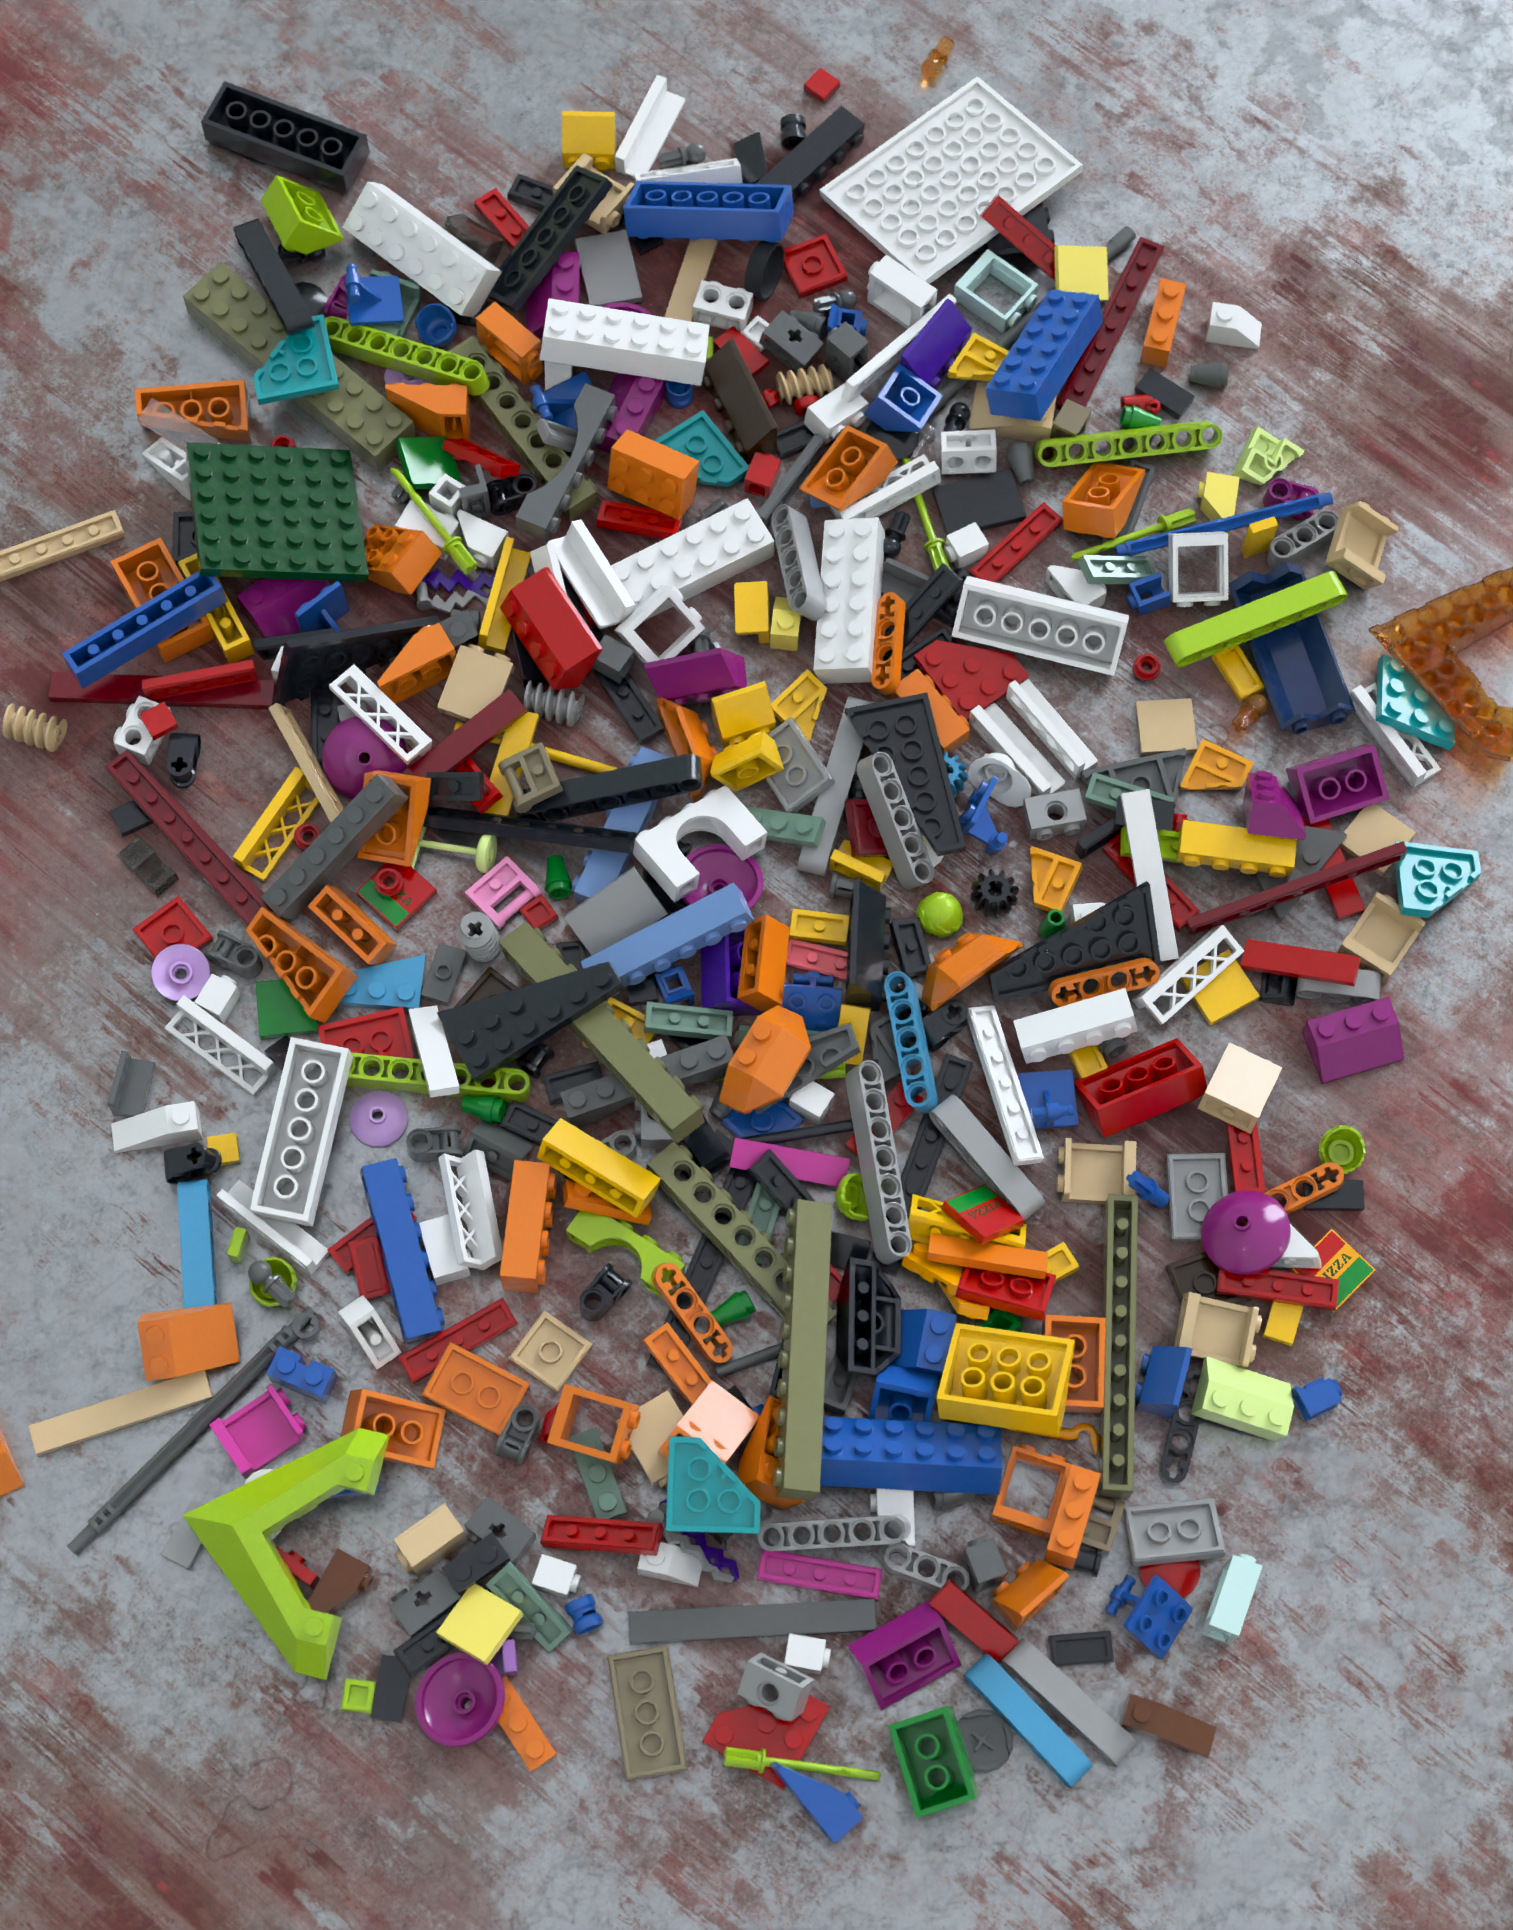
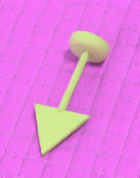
[411,826,497,873]

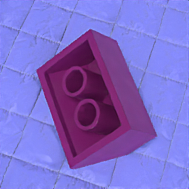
[526,252,581,339]
[596,374,665,453]
[237,578,330,638]
[644,648,747,707]
[1286,744,1389,824]
[1243,771,1306,840]
[1302,997,1404,1084]
[847,1601,962,1710]

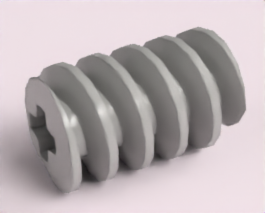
[523,680,585,727]
[458,912,501,962]

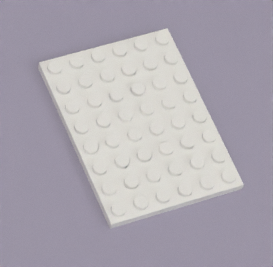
[820,76,1083,284]

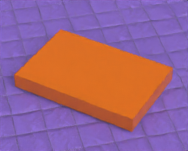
[421,1342,530,1437]

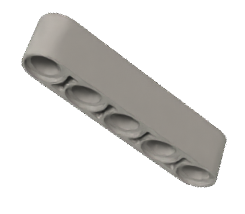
[771,504,826,621]
[856,752,934,889]
[929,1094,1045,1220]
[757,1514,911,1551]
[1002,1638,1137,1767]

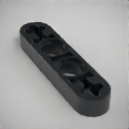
[1159,1370,1201,1486]

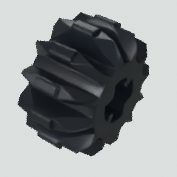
[970,868,1019,919]

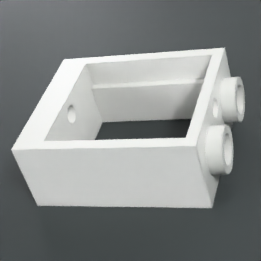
[867,255,937,329]
[1168,531,1228,607]
[614,585,705,664]

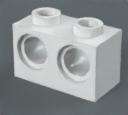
[693,280,753,333]
[941,430,997,474]
[113,696,172,766]

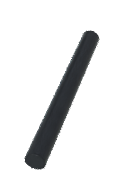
[741,1119,854,1144]

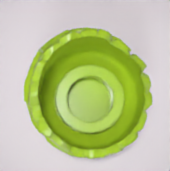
[916,892,963,938]
[1319,1125,1366,1174]
[835,1173,869,1221]
[249,1256,297,1307]

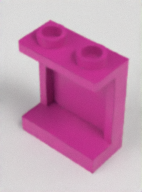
[209,1384,307,1480]

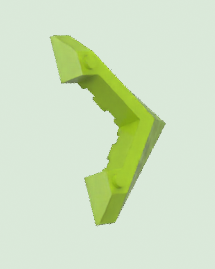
[182,1428,390,1680]

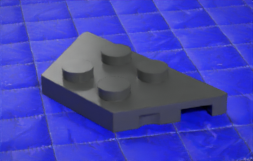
[1080,748,1187,815]
[1254,826,1347,921]

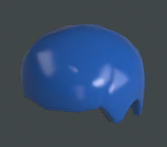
[415,303,457,348]

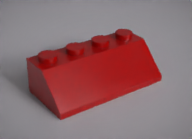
[500,567,603,690]
[1074,1038,1207,1138]

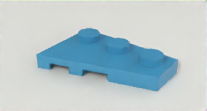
[338,954,427,1011]

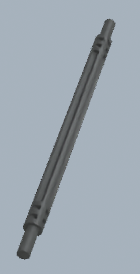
[67,1306,317,1554]

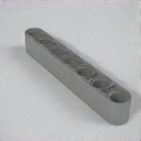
[797,696,874,877]
[846,1060,912,1264]

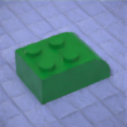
[888,1706,978,1819]

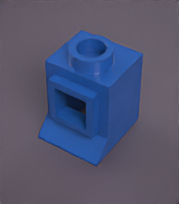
[827,303,867,336]
[1126,572,1170,616]
[655,965,695,1006]
[1291,1377,1342,1422]

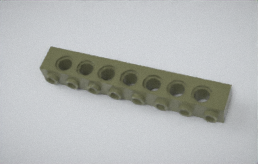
[447,336,598,522]
[646,1141,837,1326]

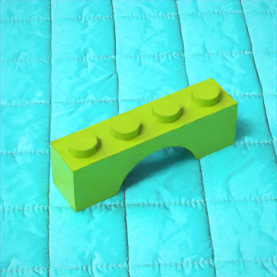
[566,1210,685,1300]

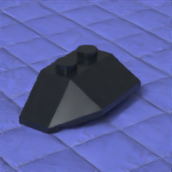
[836,1257,901,1377]

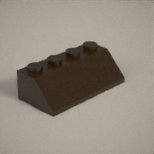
[702,339,777,465]

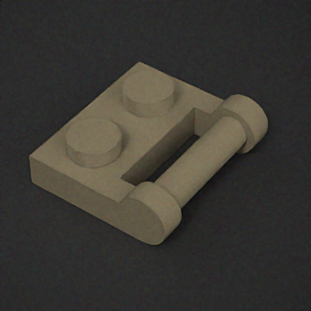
[498,742,563,813]
[1081,1495,1126,1554]

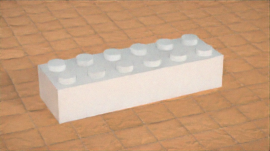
[342,181,502,317]
[540,299,710,386]
[611,498,775,621]
[813,517,885,684]
[952,576,1129,676]
[249,1037,353,1227]

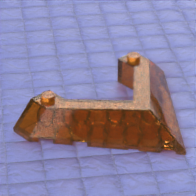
[1368,567,1513,762]

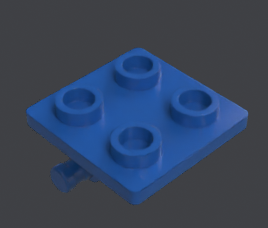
[344,264,404,326]
[530,372,592,430]
[295,581,349,633]
[959,775,1008,854]
[782,971,842,1031]
[1017,1069,1079,1130]
[1104,1574,1193,1659]

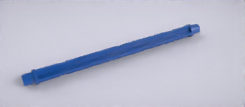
[1115,492,1333,556]

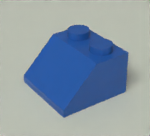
[863,363,943,432]
[889,1309,957,1380]
[1135,1346,1193,1419]
[868,1365,939,1422]

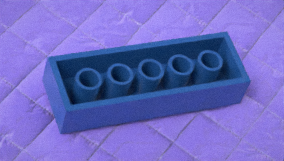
[623,181,794,243]
[985,290,1103,421]
[820,1416,1002,1495]

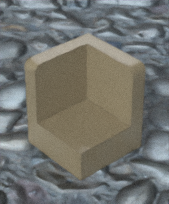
[1050,399,1091,438]

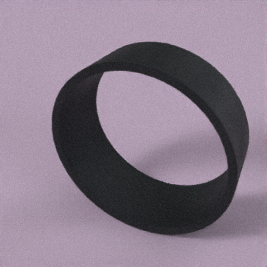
[744,240,785,301]

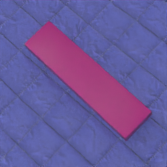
[729,1137,850,1187]
[757,1548,883,1601]

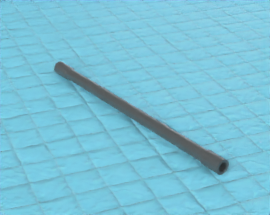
[930,226,1136,416]

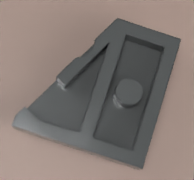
[870,1014,919,1085]

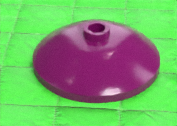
[322,716,407,799]
[682,844,764,910]
[1201,1191,1291,1275]
[415,1652,505,1747]

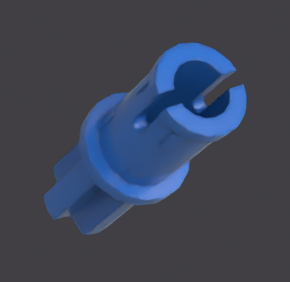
[1126,1171,1169,1208]

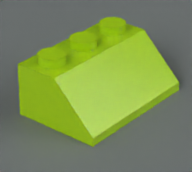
[261,175,344,254]

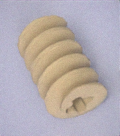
[776,364,834,405]
[2,703,67,752]

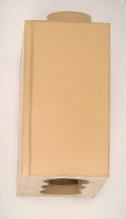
[393,1503,468,1577]

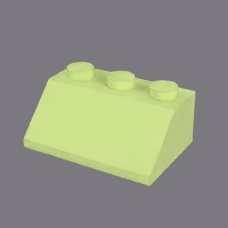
[1191,1356,1294,1442]

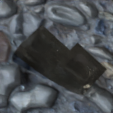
[117,837,179,897]

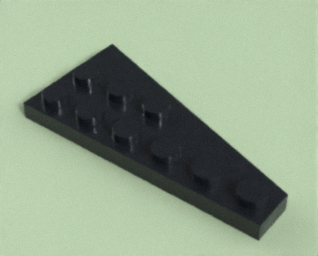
[272,616,441,707]
[844,693,966,856]
[988,881,1161,1002]
[437,961,625,1083]

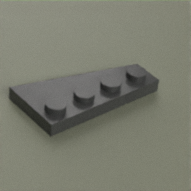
[755,1022,861,1115]

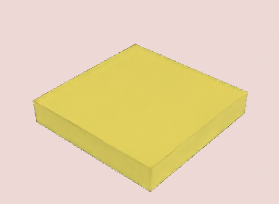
[1054,245,1109,302]
[436,1584,523,1666]

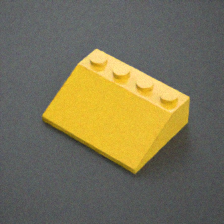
[936,1323,1075,1436]

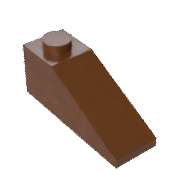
[308,1549,374,1615]
[1119,1694,1217,1758]

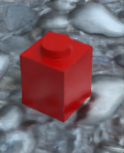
[744,452,781,499]

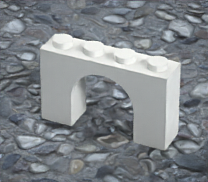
[633,785,768,903]

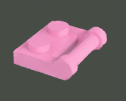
[465,856,542,931]

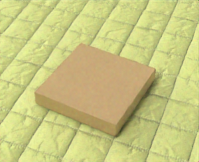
[1135,698,1197,756]
[1340,804,1416,877]
[509,1310,593,1394]

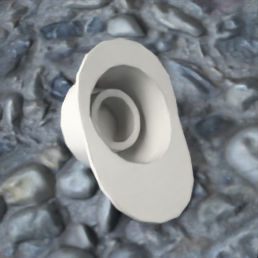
[968,753,1031,807]

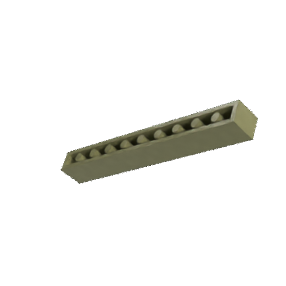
[498,921,705,1143]
[1099,1194,1138,1498]
[772,1199,832,1501]

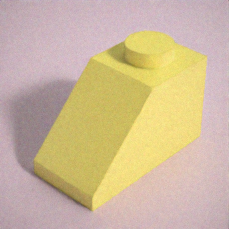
[1197,472,1240,538]
[770,597,801,651]

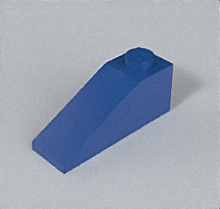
[770,1761,863,1843]

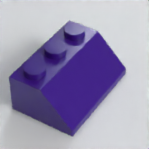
[900,298,972,390]
[700,929,767,1016]

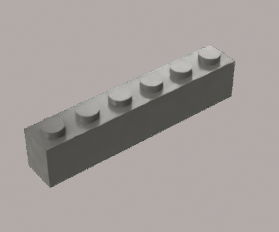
[261,774,409,920]

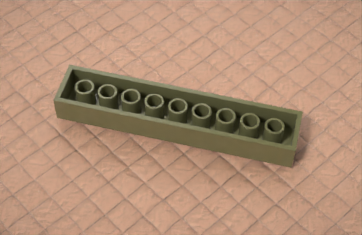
[183,262,416,472]

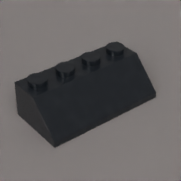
[845,880,891,1012]

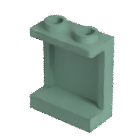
[346,269,423,338]

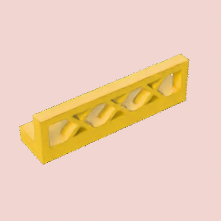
[478,536,531,654]
[233,767,320,883]
[908,1194,1027,1248]

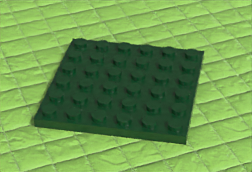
[185,442,369,582]

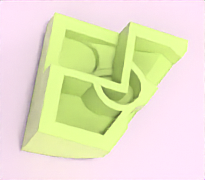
[1232,426,1305,485]

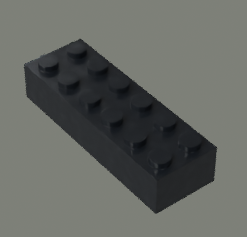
[201,81,370,194]

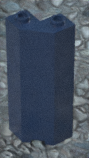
[1228,561,1356,734]

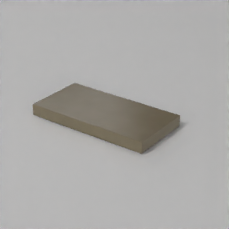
[607,1645,688,1782]

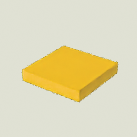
[1179,949,1260,1026]

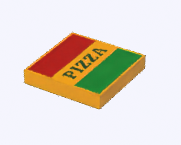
[1290,1229,1375,1312]

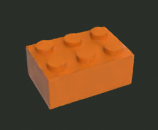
[607,429,699,520]
[1042,1314,1106,1414]

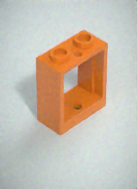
[475,301,543,385]
[547,1383,641,1465]
[990,1444,1072,1539]

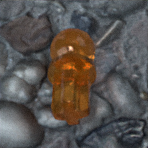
[921,36,955,79]
[1232,694,1268,732]

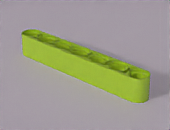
[325,317,490,396]
[1033,420,1223,467]
[1164,571,1348,667]
[346,1052,531,1103]

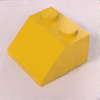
[562,111,616,171]
[711,681,776,750]
[710,732,784,793]

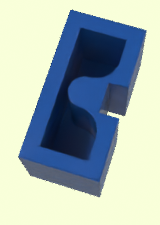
[266,1346,338,1404]

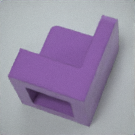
[490,1639,518,1677]

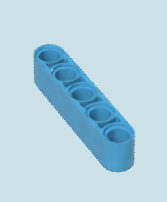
[884,971,938,1114]
[177,1179,218,1308]
[963,1653,1093,1788]

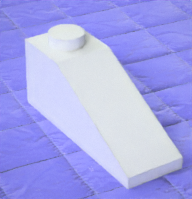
[141,437,191,501]
[111,1101,203,1153]

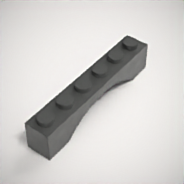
[516,383,618,542]
[560,1034,734,1128]

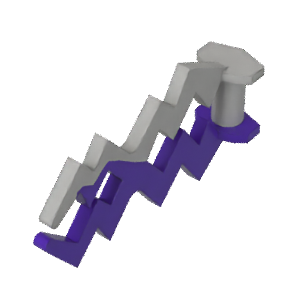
[416,568,497,614]
[646,1498,740,1583]

